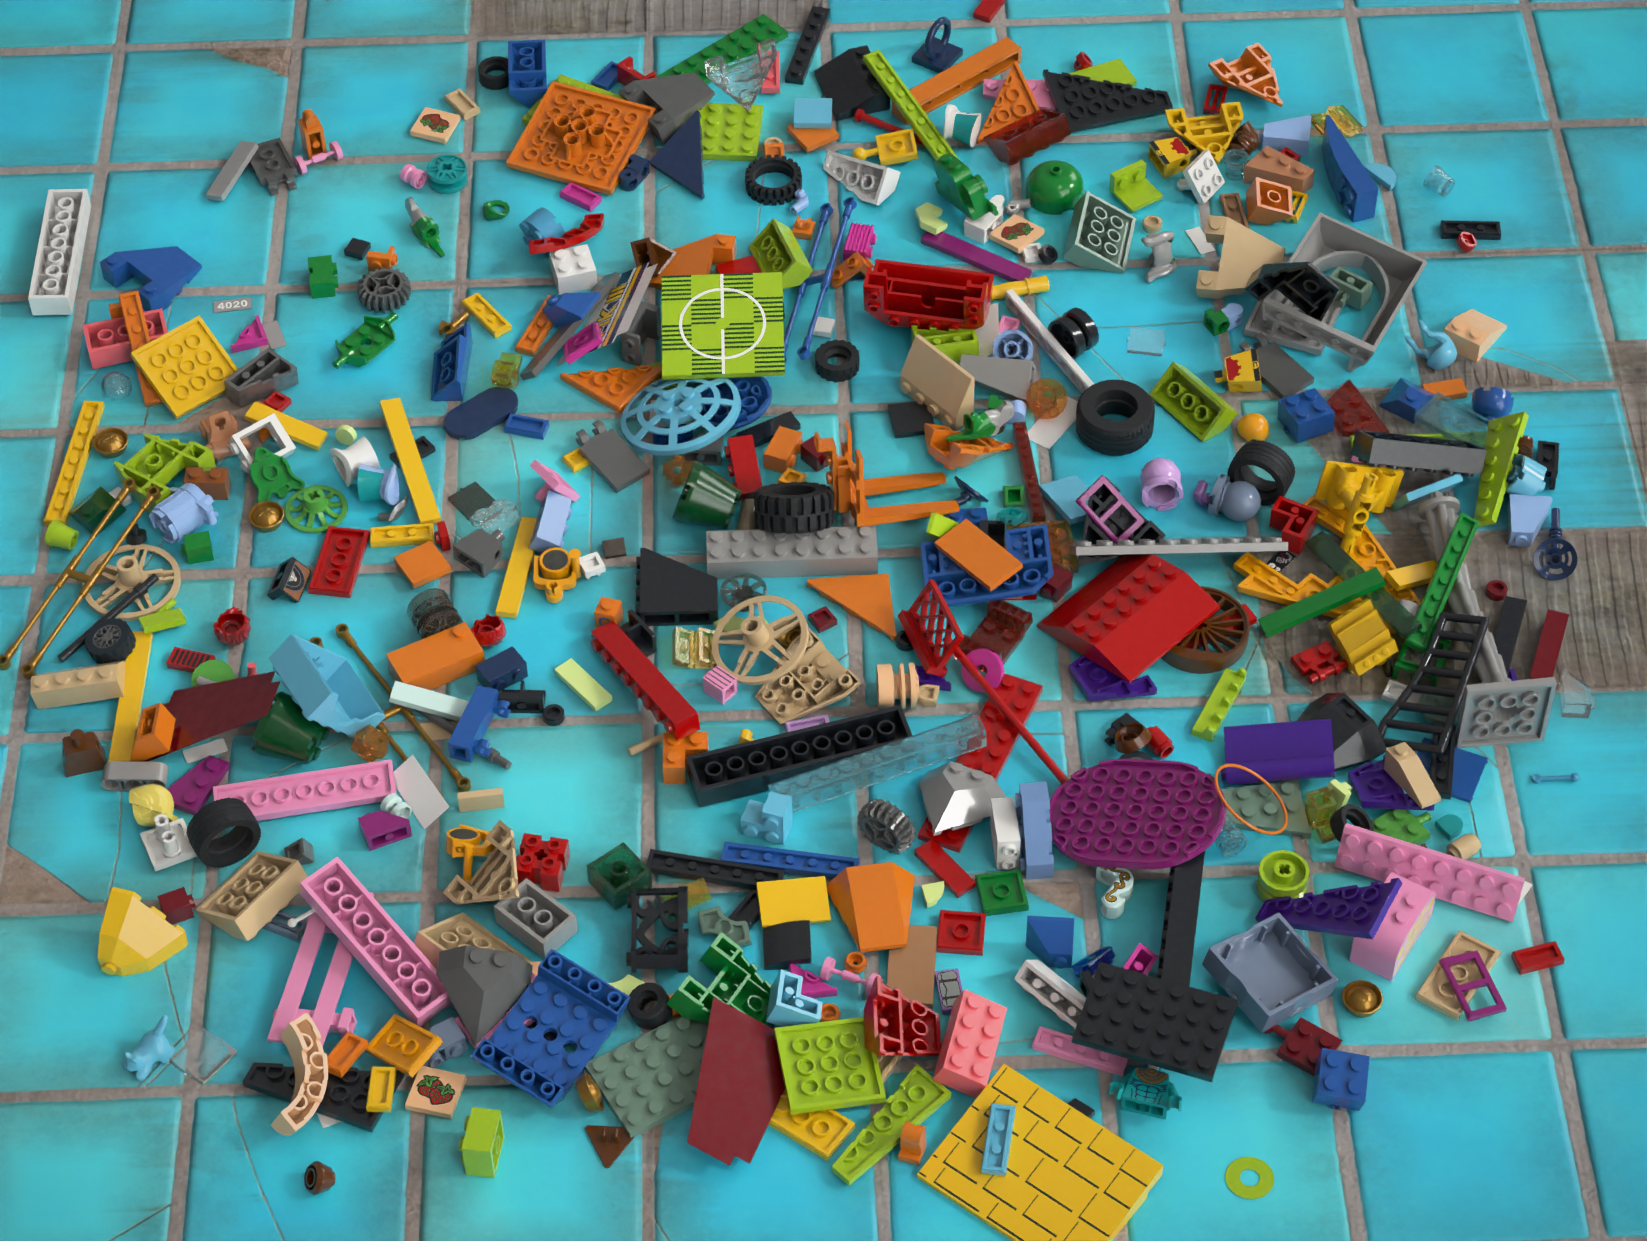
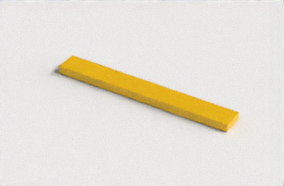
[380,398,441,524]
[44,400,105,526]
[108,631,153,762]

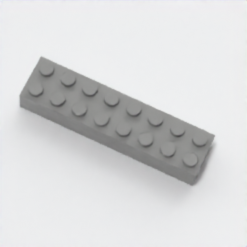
[706,526,878,579]

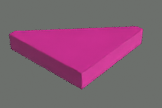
[230,315,268,353]
[788,964,837,999]

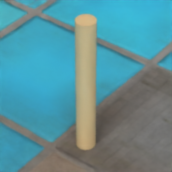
[627,732,666,756]

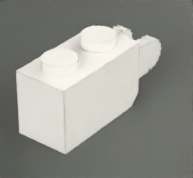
[963,194,1004,244]

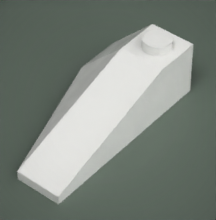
[823,150,901,205]

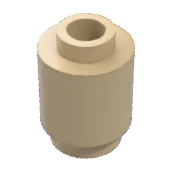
[1446,833,1481,860]

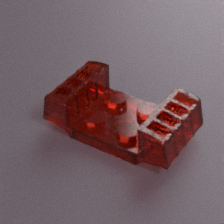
[954,599,1033,673]

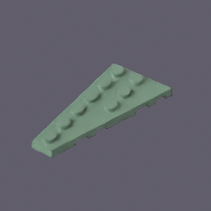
[1221,780,1311,839]

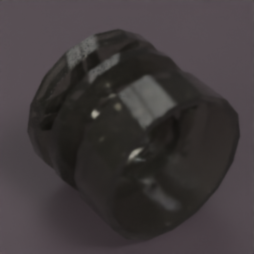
[407,588,463,640]

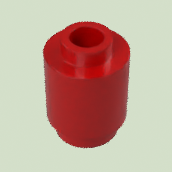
[1146,726,1174,759]

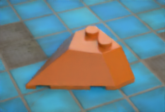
[1208,42,1283,107]
[924,423,1014,470]

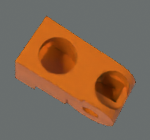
[898,1121,927,1166]

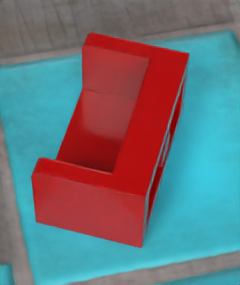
[617,56,657,86]

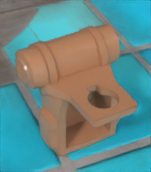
[199,410,251,462]

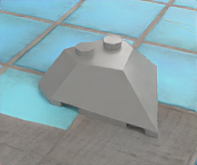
[918,761,1006,836]

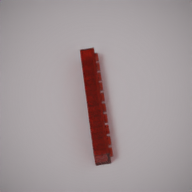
[1012,422,1046,526]

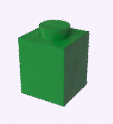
[181,531,214,564]

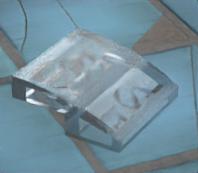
[169,1027,237,1085]

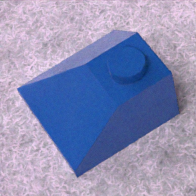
[542,292,601,328]
[1379,378,1436,424]
[1026,915,1074,969]

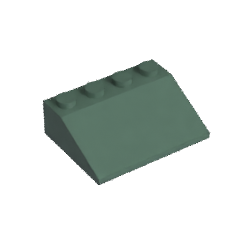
[1063,191,1136,274]

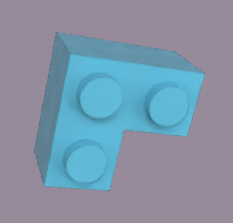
[740,791,793,845]
[766,969,823,1027]

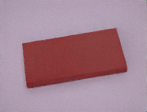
[308,526,370,598]

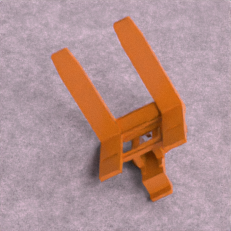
[814,422,959,527]

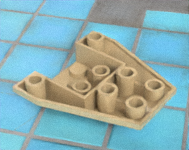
[755,628,862,726]

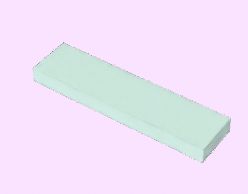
[389,681,469,721]

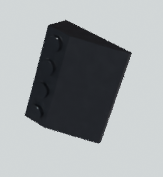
[814,45,890,121]

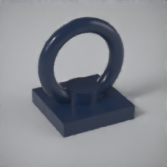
[912,17,963,73]

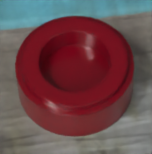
[1485,580,1508,601]

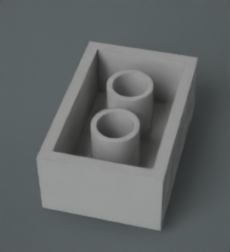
[494,878,578,959]

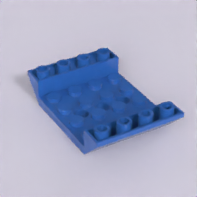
[471,949,631,1108]

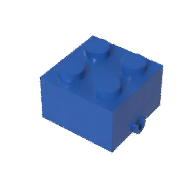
[1277,388,1335,443]
[1312,1048,1370,1111]

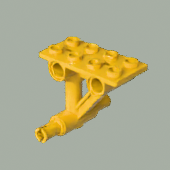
[1314,461,1404,553]

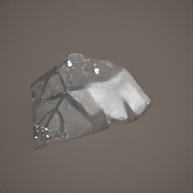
[704,38,777,112]

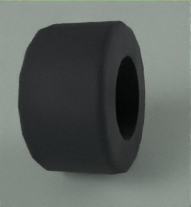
[627,983,673,1029]

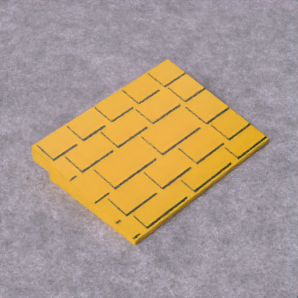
[917,1064,1163,1241]

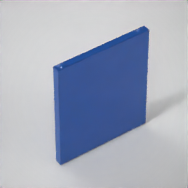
[1417,737,1488,803]

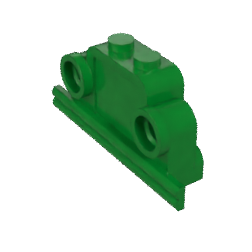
[933,153,998,221]

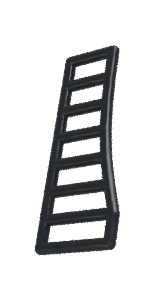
[1378,612,1490,754]

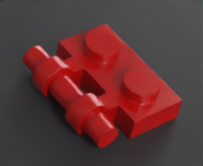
[1291,640,1348,684]

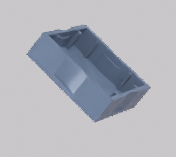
[1202,913,1339,1033]

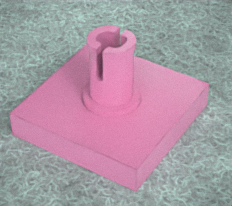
[530,460,580,502]

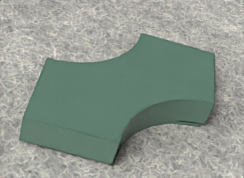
[697,906,752,948]

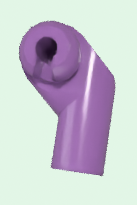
[1193,480,1213,507]

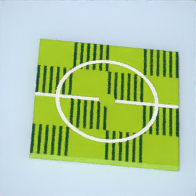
[662,272,785,380]

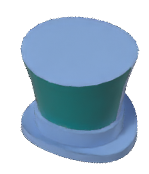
[357,464,400,505]

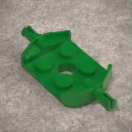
[332,312,398,369]

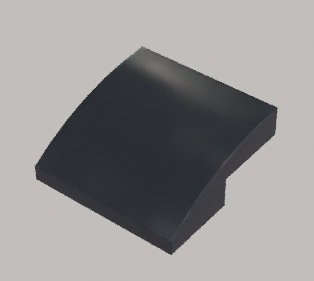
[763,920,811,970]

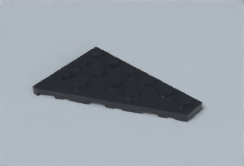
[1042,69,1173,134]

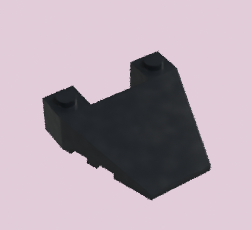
[1244,262,1340,339]

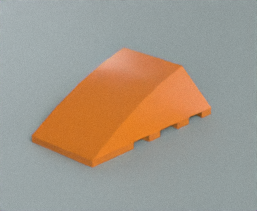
[826,862,915,953]

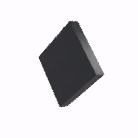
[888,401,934,439]

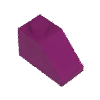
[358,810,412,851]

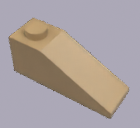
[1384,742,1441,809]

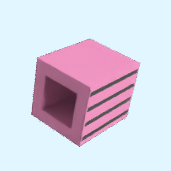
[703,665,738,705]

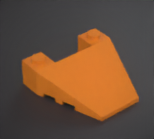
[648,234,736,290]

